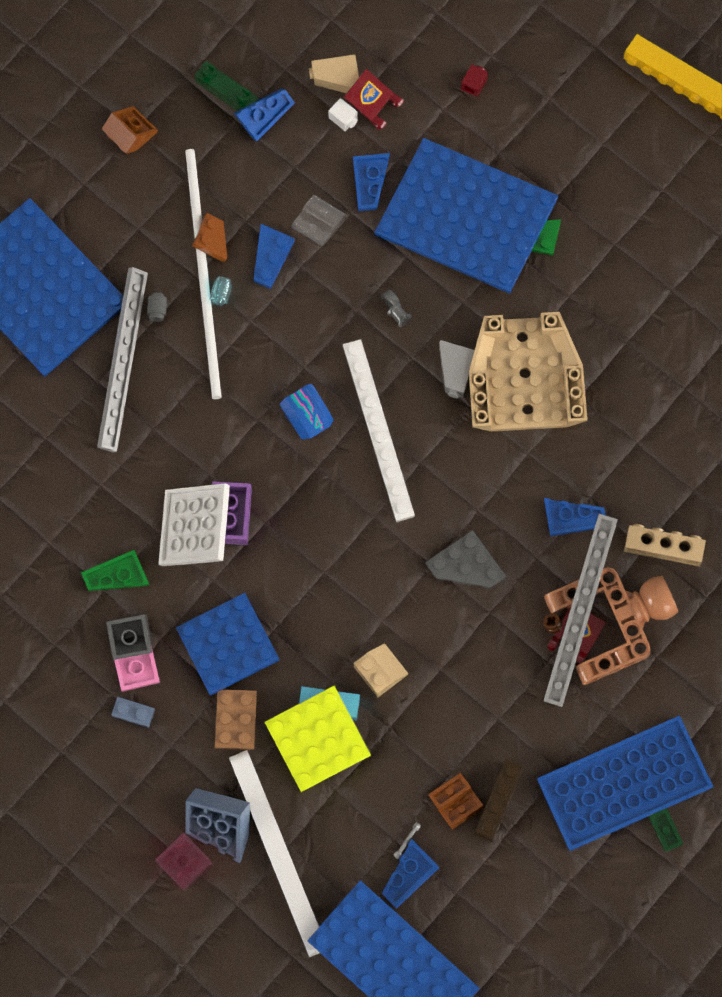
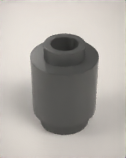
[147,293,167,322]

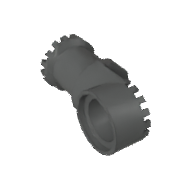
[381,289,412,327]

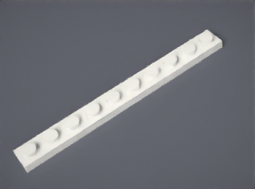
[343,339,415,522]

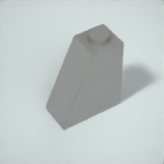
[439,340,475,398]

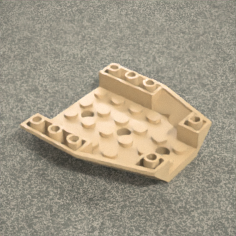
[469,312,587,431]

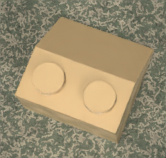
[354,643,408,698]

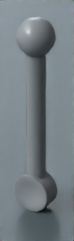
[394,822,420,859]

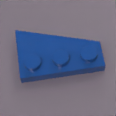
[382,839,439,909]

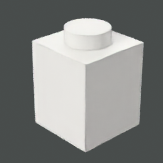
[328,98,358,132]

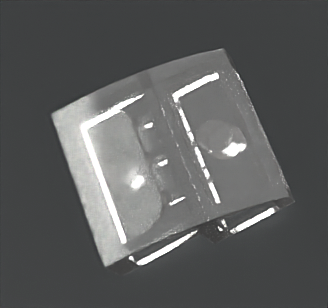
[292,194,345,246]

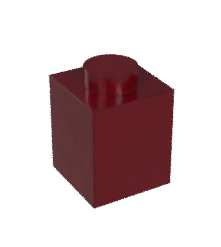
[461,64,488,97]

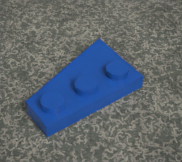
[233,88,295,141]
[353,153,390,211]
[254,224,295,289]
[544,498,606,536]

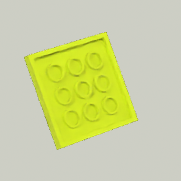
[265,685,371,792]

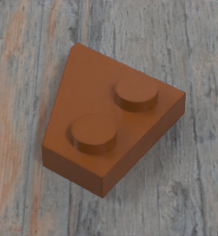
[192,213,227,262]

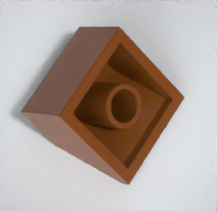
[102,106,158,154]

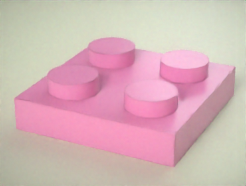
[115,646,160,692]

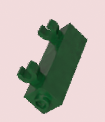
[195,61,259,111]

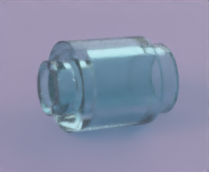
[210,277,232,306]

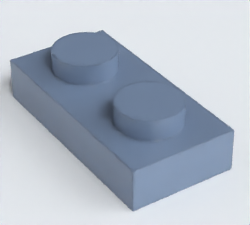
[111,697,155,728]

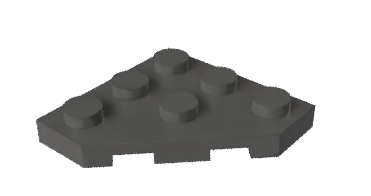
[425,530,506,589]

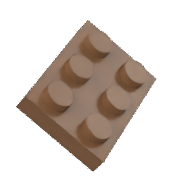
[215,690,257,750]

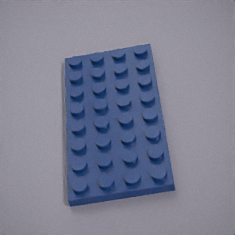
[536,715,713,852]
[307,880,480,997]

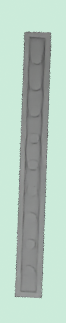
[97,267,148,453]
[544,514,618,707]

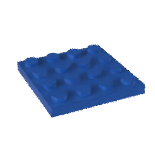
[176,593,280,696]

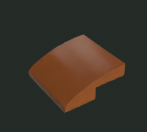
[428,773,484,830]

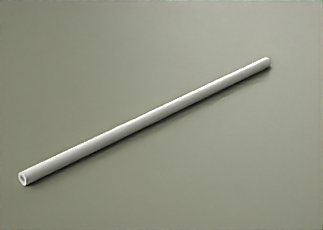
[185,149,222,399]

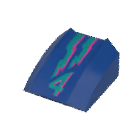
[280,384,334,439]

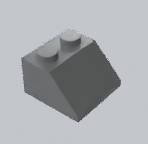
[106,614,152,660]

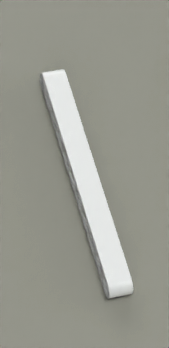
[229,750,319,957]

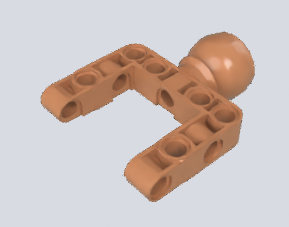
[544,568,678,685]

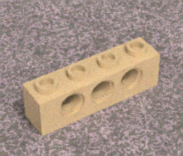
[624,524,706,567]

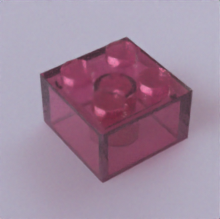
[155,832,212,891]

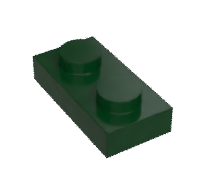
[648,808,684,853]

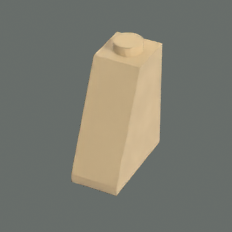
[309,55,359,93]

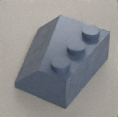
[186,788,250,864]

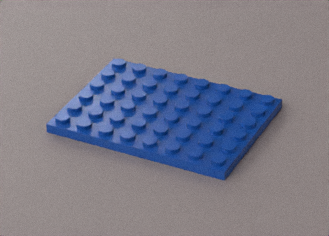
[375,138,558,294]
[0,198,123,377]

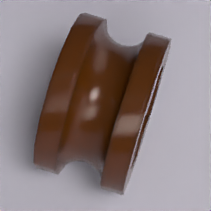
[543,613,562,633]

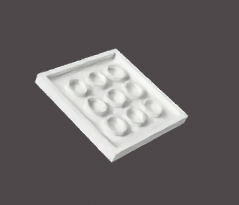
[158,484,230,566]

